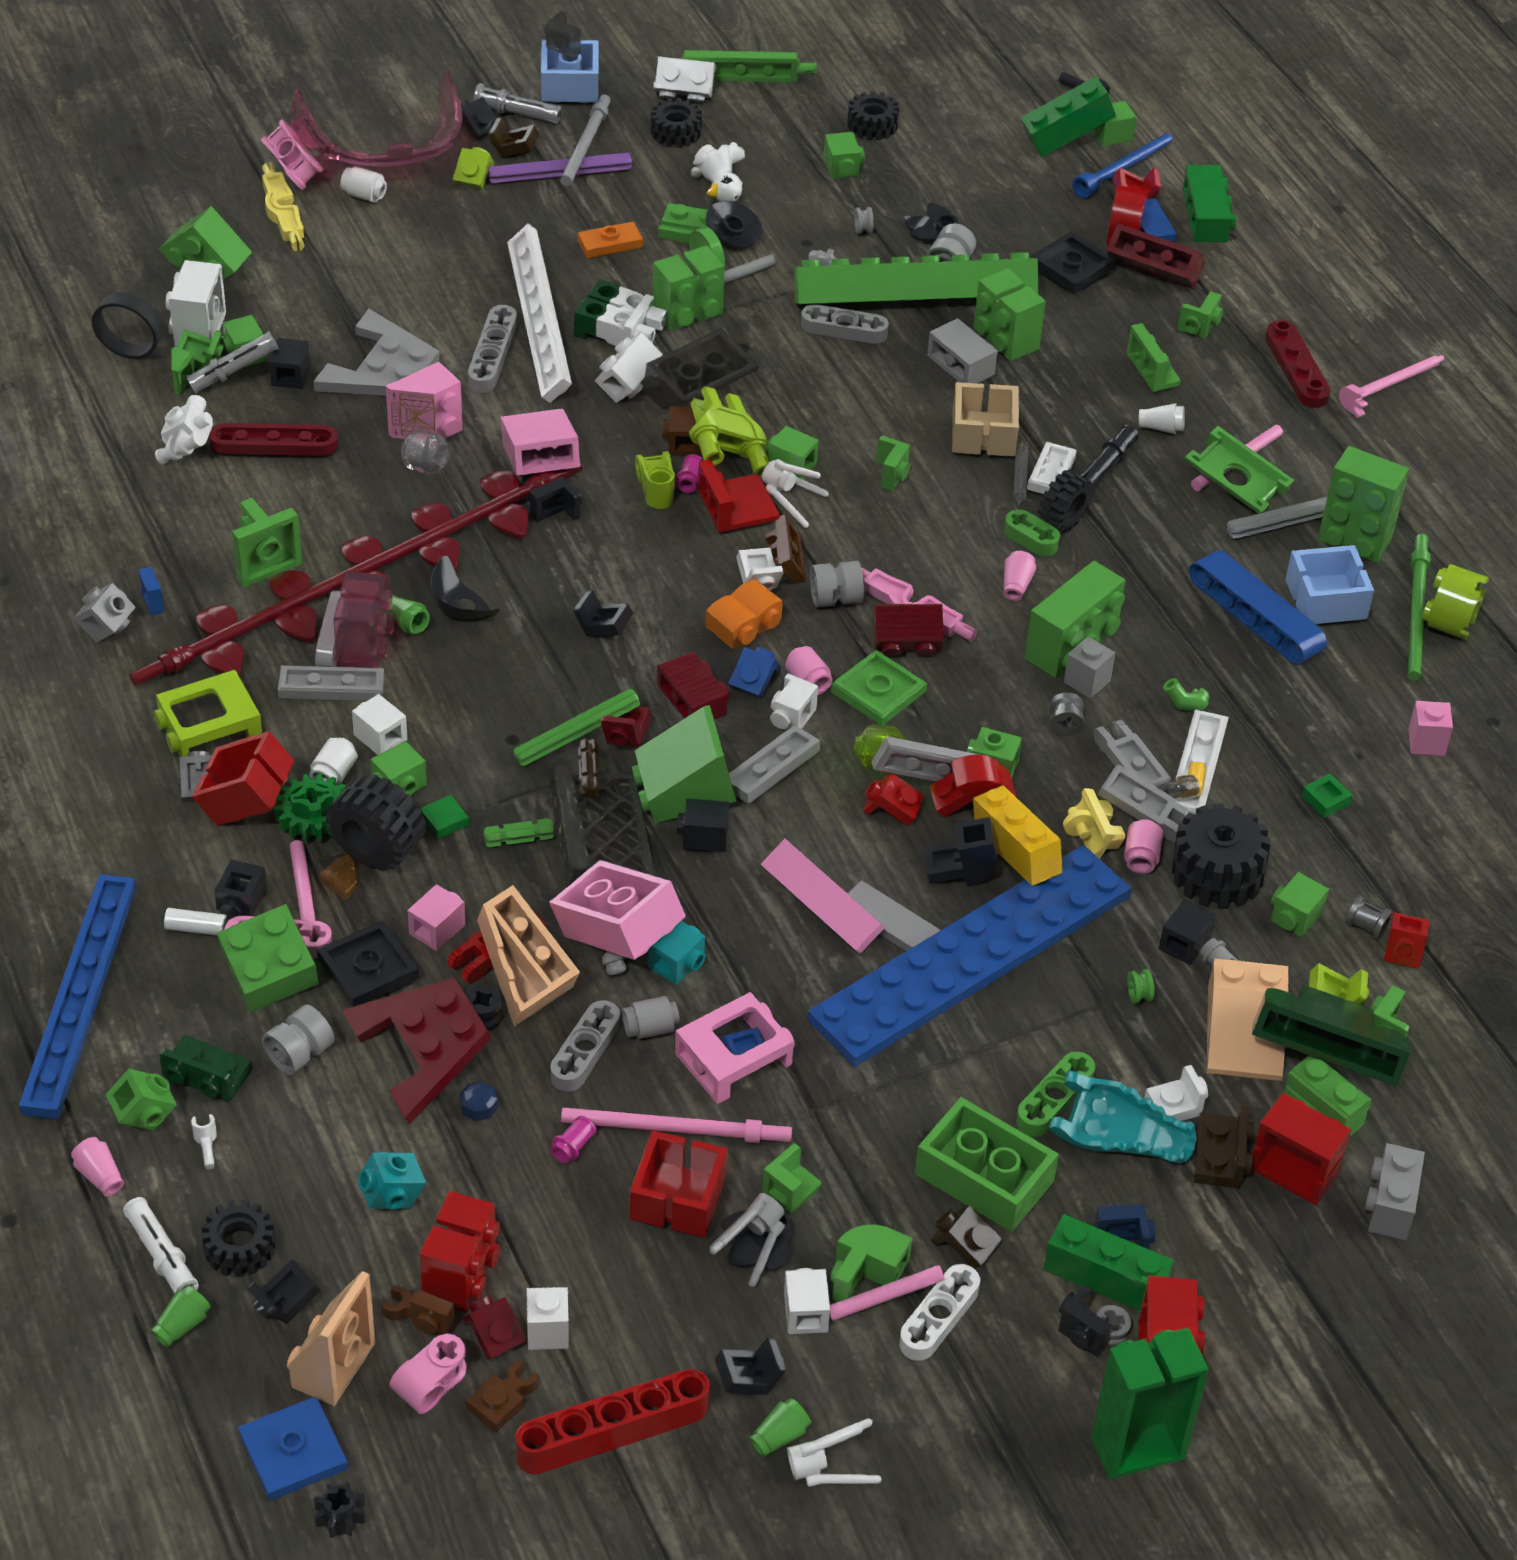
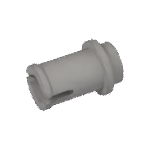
[1200,938,1239,966]

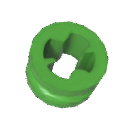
[1127,969,1154,1004]

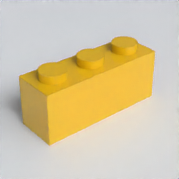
[973,786,1063,886]

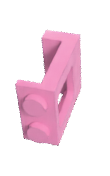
[675,992,795,1104]

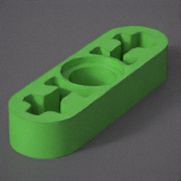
[1016,1052,1095,1137]

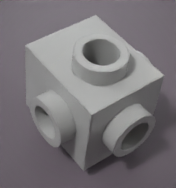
[73,583,135,643]

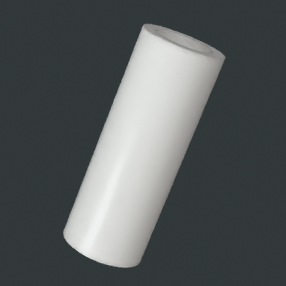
[164,908,227,936]

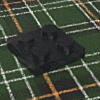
[1031,231,1115,293]
[317,920,419,1007]

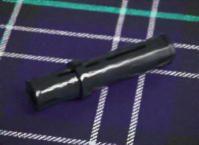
[1080,425,1139,488]

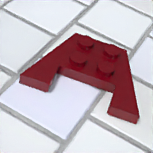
[342,978,492,1125]

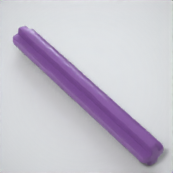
[488,153,632,184]

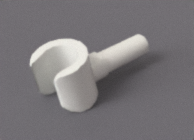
[191,1114,217,1169]

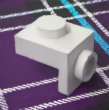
[736,548,784,590]

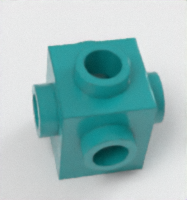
[357,1152,426,1210]

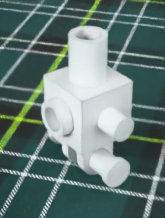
[155,395,213,465]

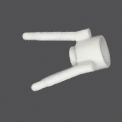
[762,459,829,528]
[787,1419,882,1487]

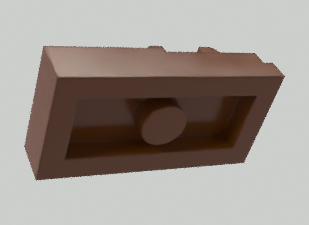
[764,514,806,584]

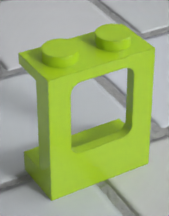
[153,670,262,757]

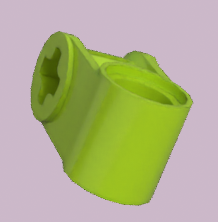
[635,451,675,509]

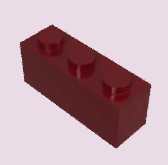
[1106,224,1205,290]

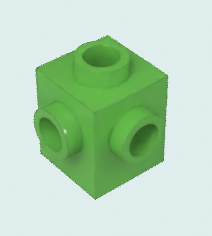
[106,1069,177,1131]

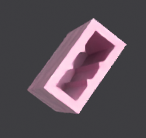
[501,408,580,475]

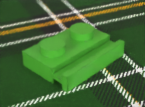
[658,203,708,243]

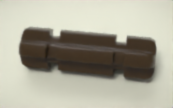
[578,738,600,798]

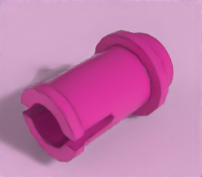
[675,454,701,493]
[550,1115,597,1164]

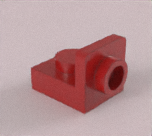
[1384,912,1430,968]

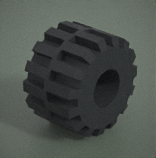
[1172,803,1270,909]

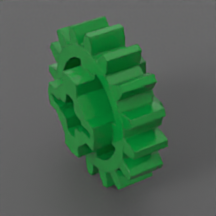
[274,773,346,841]

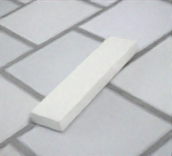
[1171,709,1228,814]

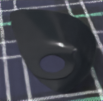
[431,555,501,620]

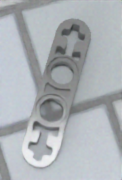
[468,305,517,393]

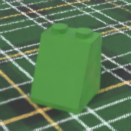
[632,705,736,824]

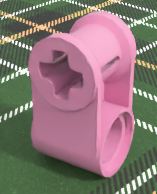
[389,1334,467,1414]

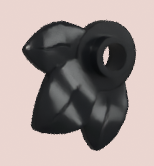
[904,203,959,241]
[721,1210,795,1272]

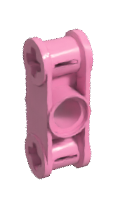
[261,119,324,190]

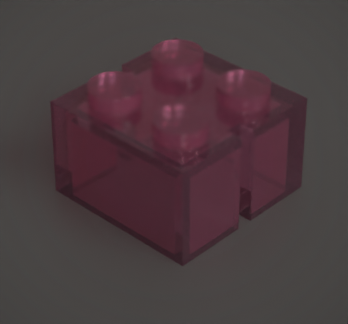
[333,572,394,668]

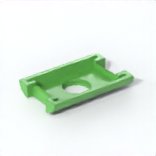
[1184,426,1294,514]

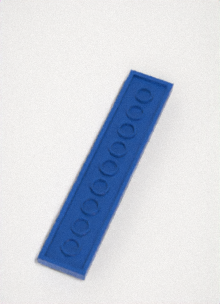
[807,845,1131,1067]

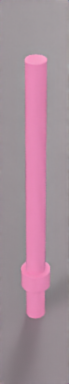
[561,1107,792,1144]

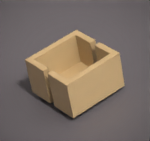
[952,382,1019,456]

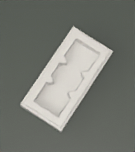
[1027,442,1076,494]

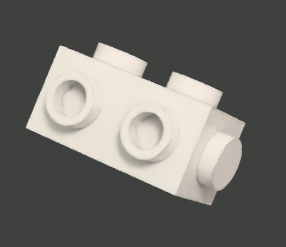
[595,332,663,403]

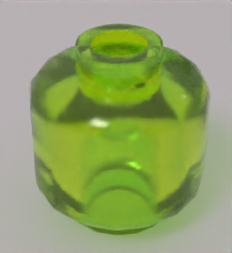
[854,724,907,770]

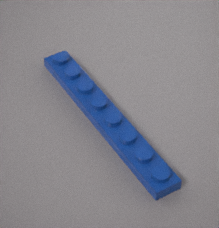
[19,874,137,1119]

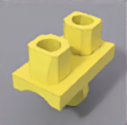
[1063,788,1126,859]

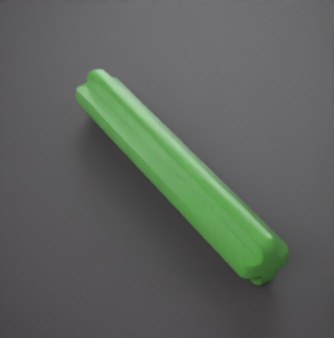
[513,689,640,767]

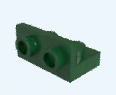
[159,1034,252,1102]

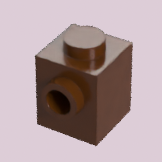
[662,406,700,456]

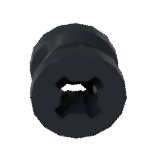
[465,985,502,1031]

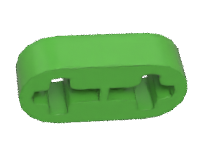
[1004,509,1060,556]

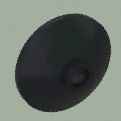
[705,201,763,248]

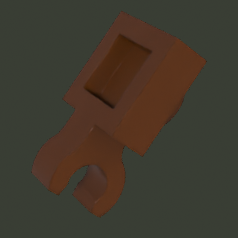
[381,1285,455,1335]

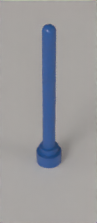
[1072,133,1173,198]

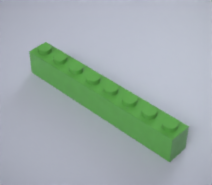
[794,252,1038,304]

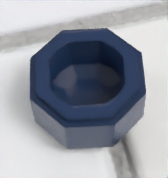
[459,1081,497,1121]

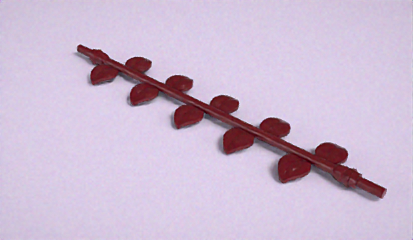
[129,462,583,686]

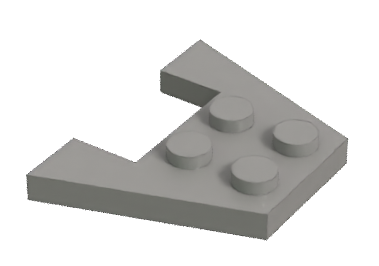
[314,309,440,396]

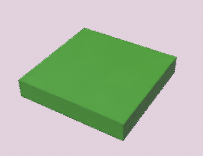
[831,650,927,726]

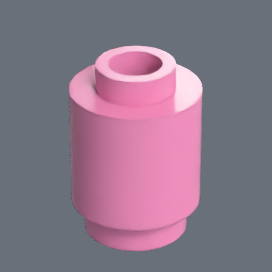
[785,646,832,695]
[1124,819,1163,874]

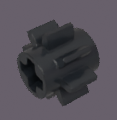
[314,1482,366,1538]

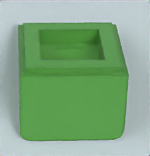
[172,347,195,395]

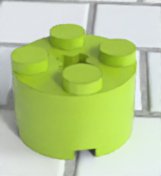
[1422,564,1489,640]

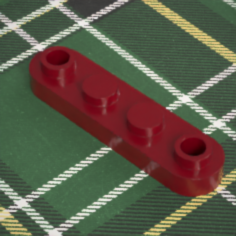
[1265,320,1330,408]
[209,423,338,456]

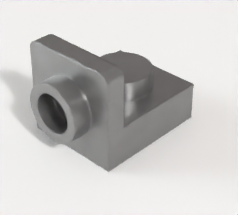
[179,751,212,802]

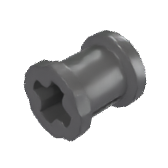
[1345,895,1393,940]

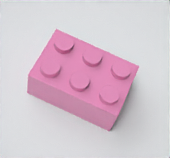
[549,860,686,960]

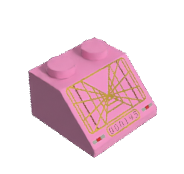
[386,362,463,443]

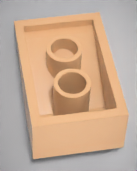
[1207,958,1288,1081]
[287,1271,375,1406]

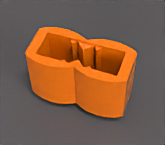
[705,579,783,649]

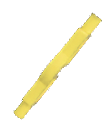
[262,162,305,252]

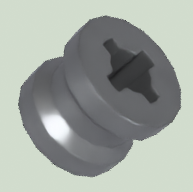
[1049,693,1085,736]

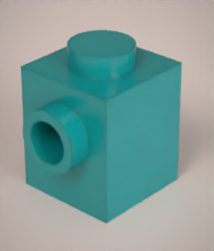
[648,921,706,985]

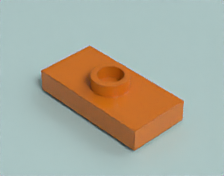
[577,221,643,258]

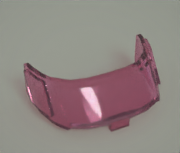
[290,71,462,168]

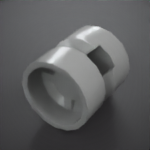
[926,223,976,261]
[810,561,864,607]
[261,1004,335,1075]

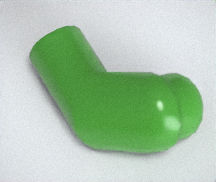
[1163,678,1210,712]

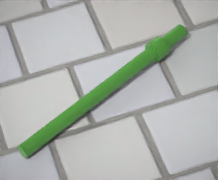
[1407,534,1431,681]

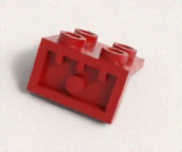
[698,459,779,533]

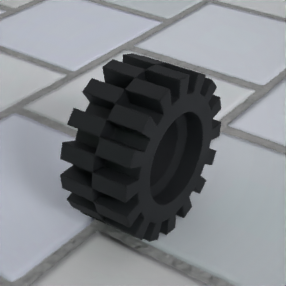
[847,91,900,141]
[650,98,702,148]
[1038,469,1094,533]
[201,1199,276,1277]

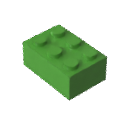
[1318,446,1410,563]
[1025,560,1126,678]
[915,1097,1059,1232]

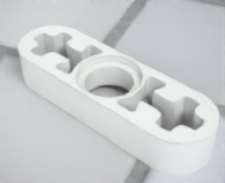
[899,1264,980,1361]

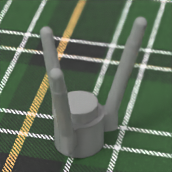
[709,1193,785,1287]

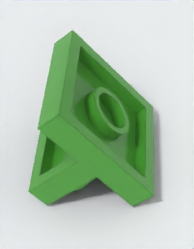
[232,498,302,588]

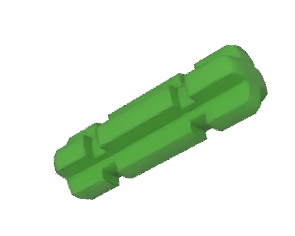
[484,818,554,848]

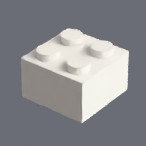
[166,260,226,347]

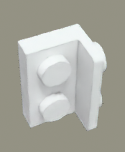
[653,57,715,102]

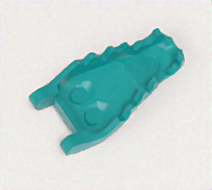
[1048,1071,1196,1164]

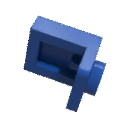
[728,647,781,699]

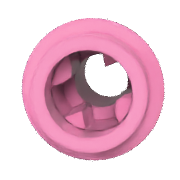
[1003,551,1037,601]
[71,1137,124,1196]

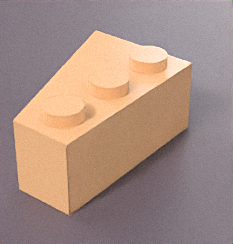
[477,885,580,1027]

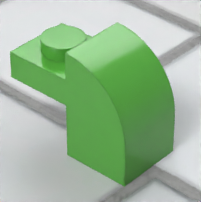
[830,1224,912,1302]

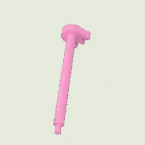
[1339,355,1445,418]

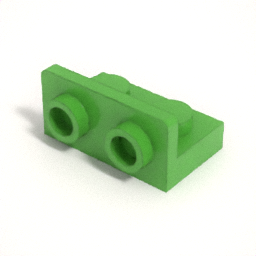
[1127,323,1180,392]

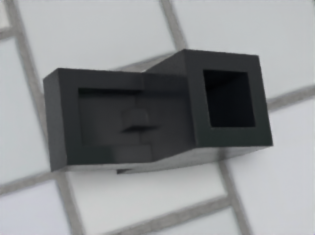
[924,817,997,887]

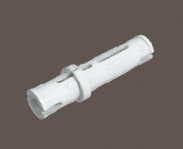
[123,1197,199,1294]

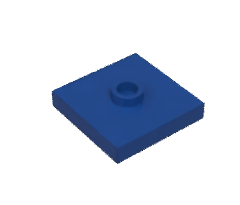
[238,1396,348,1501]

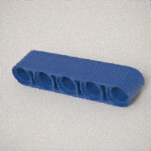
[1189,550,1327,665]

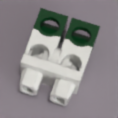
[574,279,667,346]

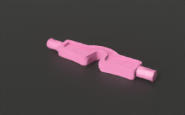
[861,568,978,642]

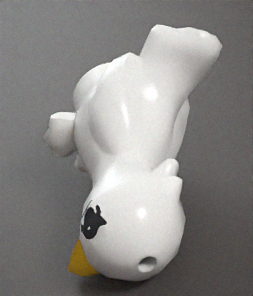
[691,142,745,202]

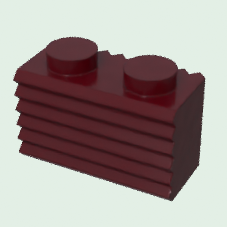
[873,604,944,657]
[657,651,729,719]

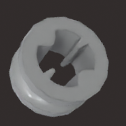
[854,207,873,235]
[1096,1305,1131,1345]

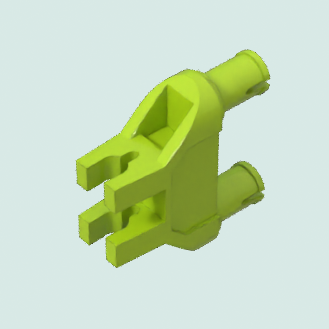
[689,386,770,479]

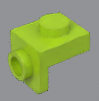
[453,147,495,190]
[1309,963,1369,1005]

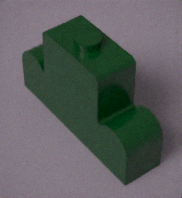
[1252,985,1410,1086]

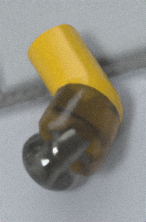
[1167,762,1206,799]

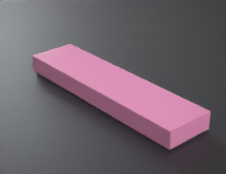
[761,838,885,954]

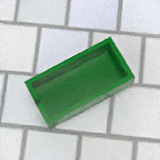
[1091,1327,1209,1480]

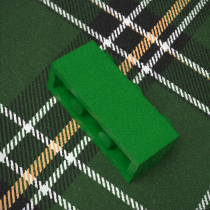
[1020,76,1116,158]
[1182,165,1236,243]
[1043,1214,1174,1311]

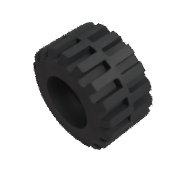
[326,774,426,871]

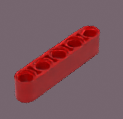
[516,1369,710,1475]

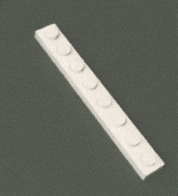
[507,224,572,403]

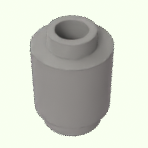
[622,996,679,1040]

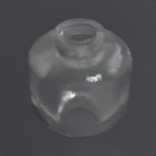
[401,429,450,474]

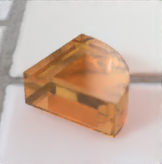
[320,854,357,900]

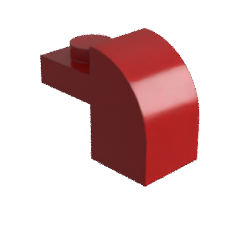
[1106,185,1149,245]
[930,754,1017,818]

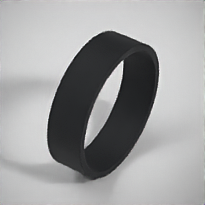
[92,292,164,359]

